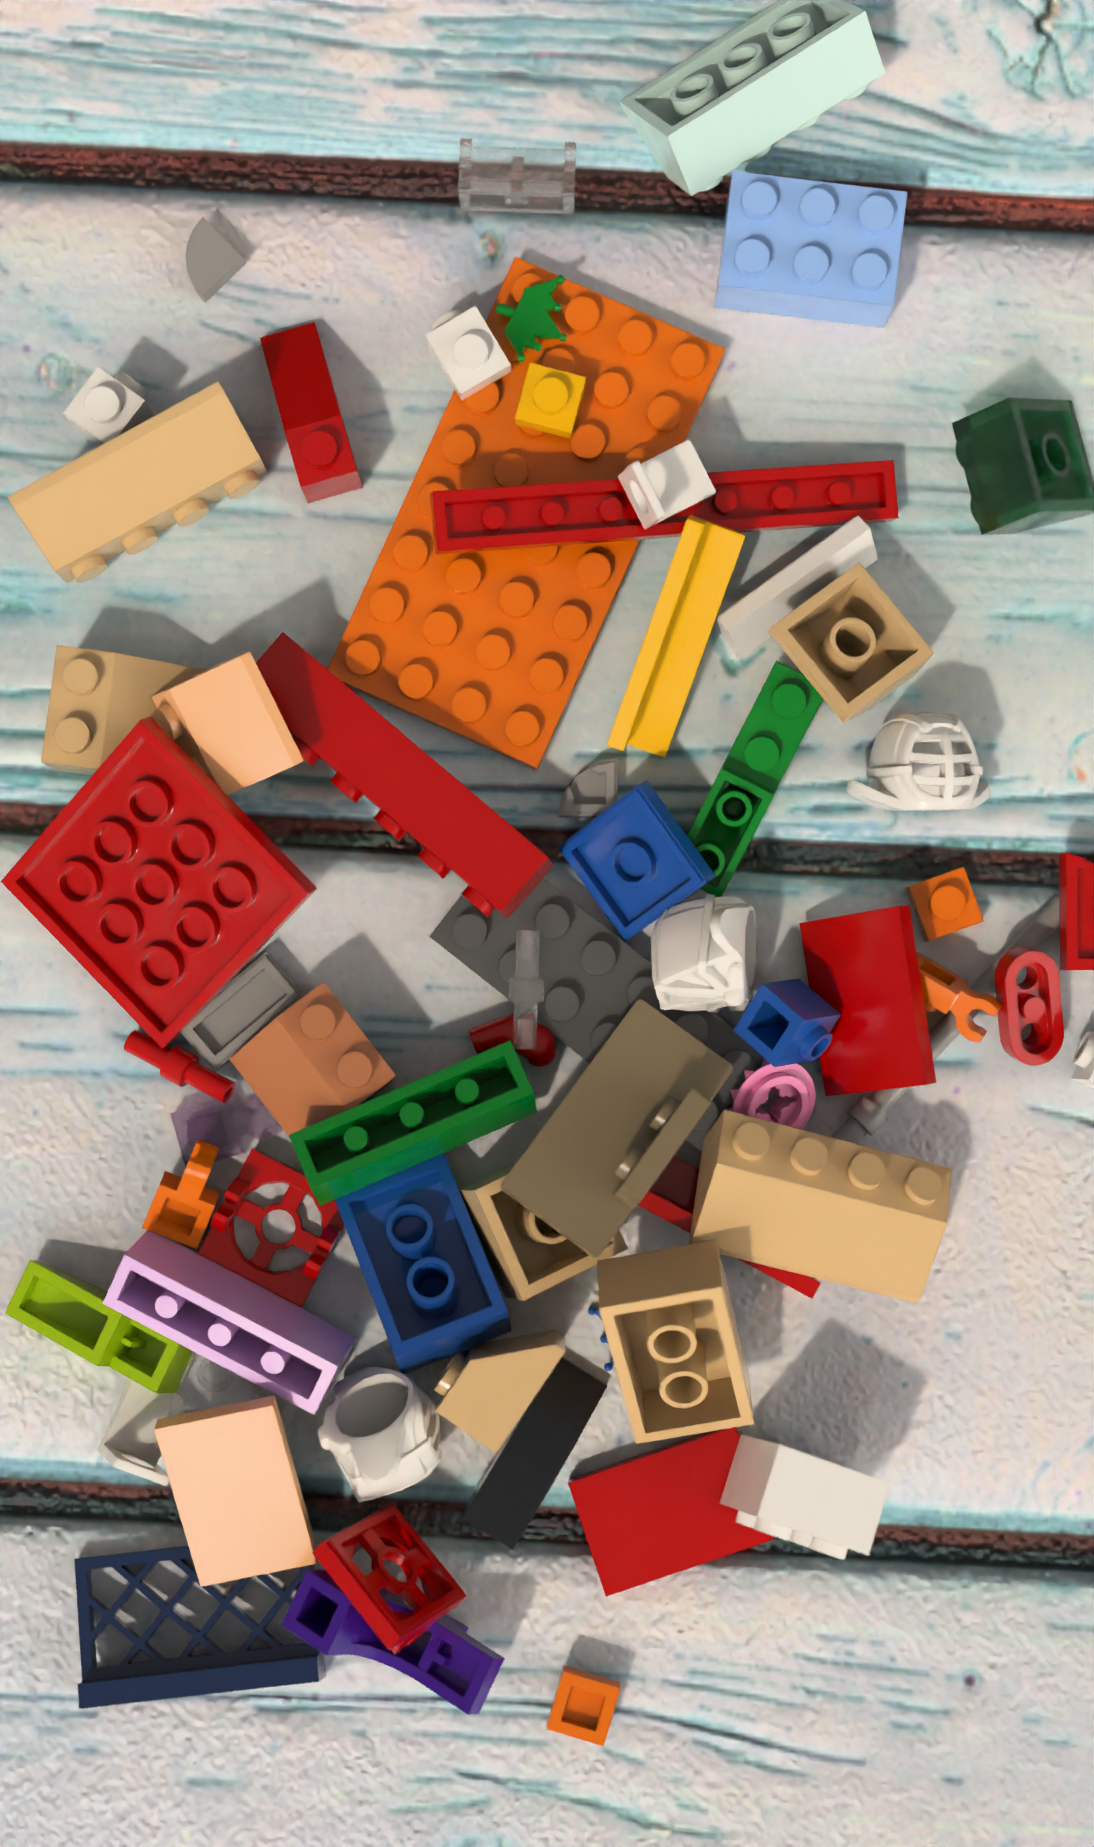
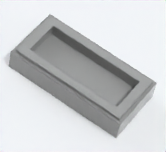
[181,952,305,1072]

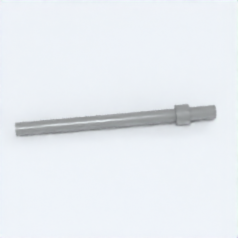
[831,895,1059,1144]

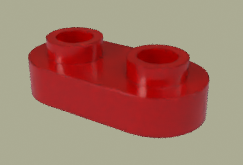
[994,947,1064,1066]

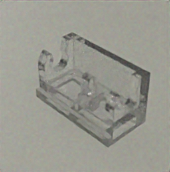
[458,138,576,214]

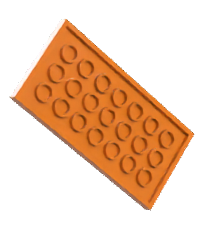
[328,257,725,771]

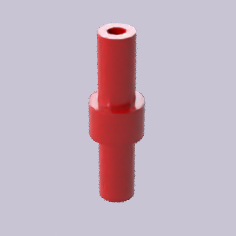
[124,1030,236,1103]

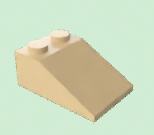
[41,645,205,775]

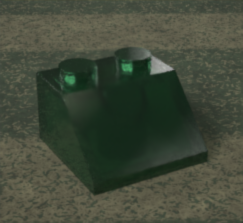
[952,397,1094,535]

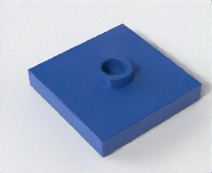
[558,780,716,942]

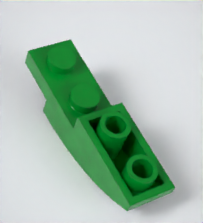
[687,660,823,897]

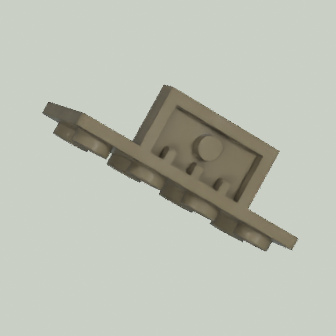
[501,999,733,1258]

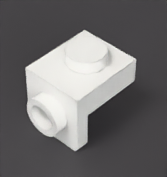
[425,305,512,401]

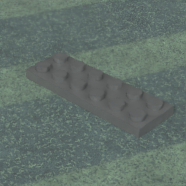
[429,878,764,1152]

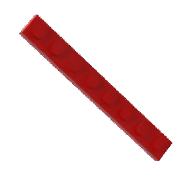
[430,460,899,555]

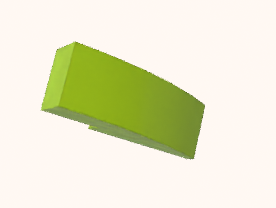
[5,1260,196,1393]

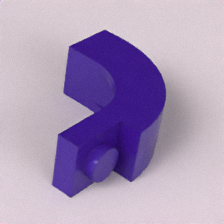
[281,1569,505,1715]

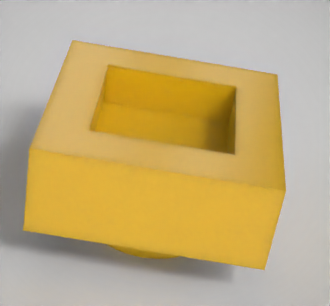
[515,363,586,439]

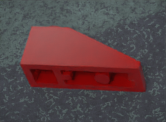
[260,322,363,503]

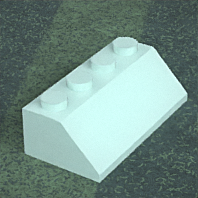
[620,0,885,196]

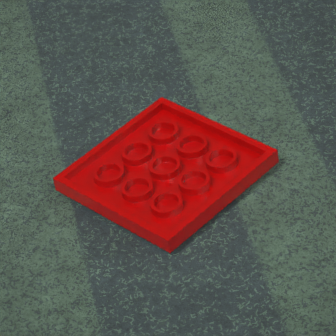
[0,717,317,1049]

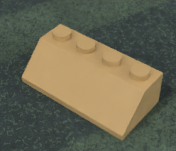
[8,381,268,583]
[689,1110,952,1303]

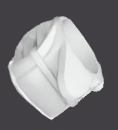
[847,712,991,811]
[651,894,757,1012]
[318,1367,441,1502]

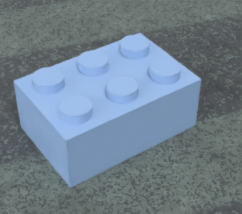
[714,171,907,328]

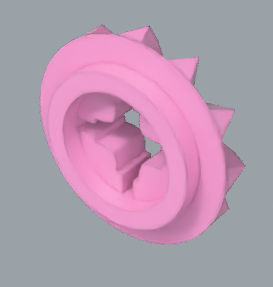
[728,1058,816,1130]

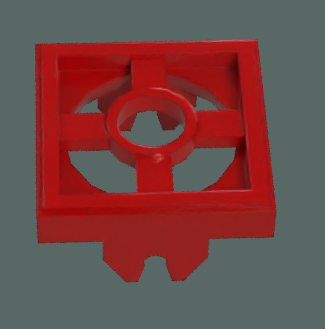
[198,1148,345,1307]
[313,1504,467,1654]

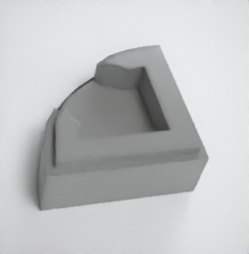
[186,217,246,303]
[559,759,618,818]

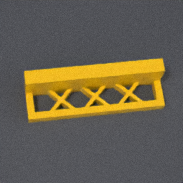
[607,515,746,758]

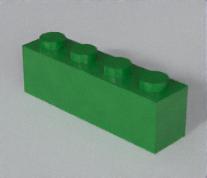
[289,1040,537,1206]

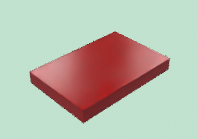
[799,905,936,1097]
[568,1427,774,1597]

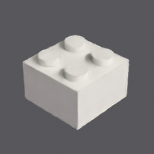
[720,1434,890,1560]

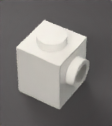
[63,366,155,447]

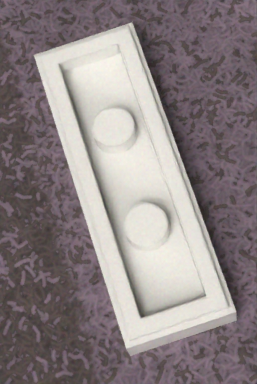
[716,516,878,660]

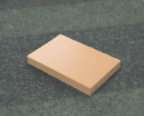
[154,1395,317,1587]

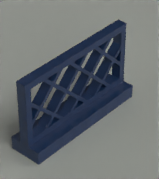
[74,1546,326,1709]

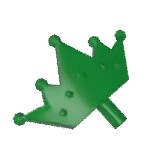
[496,275,567,362]

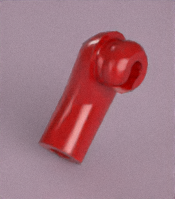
[469,1013,557,1067]

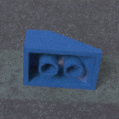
[335,1153,512,1374]

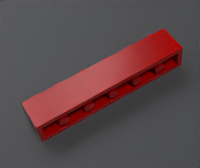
[256,632,553,919]

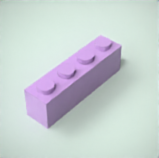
[102,1230,357,1415]

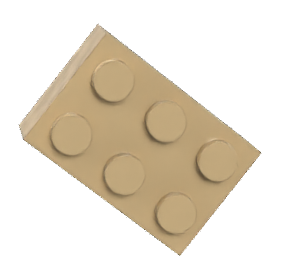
[597,1239,754,1444]

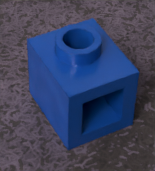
[733,979,841,1067]

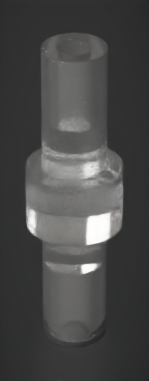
[508,930,544,1050]

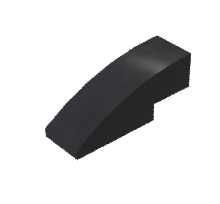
[462,1357,607,1550]

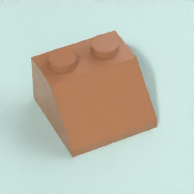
[229,981,396,1137]

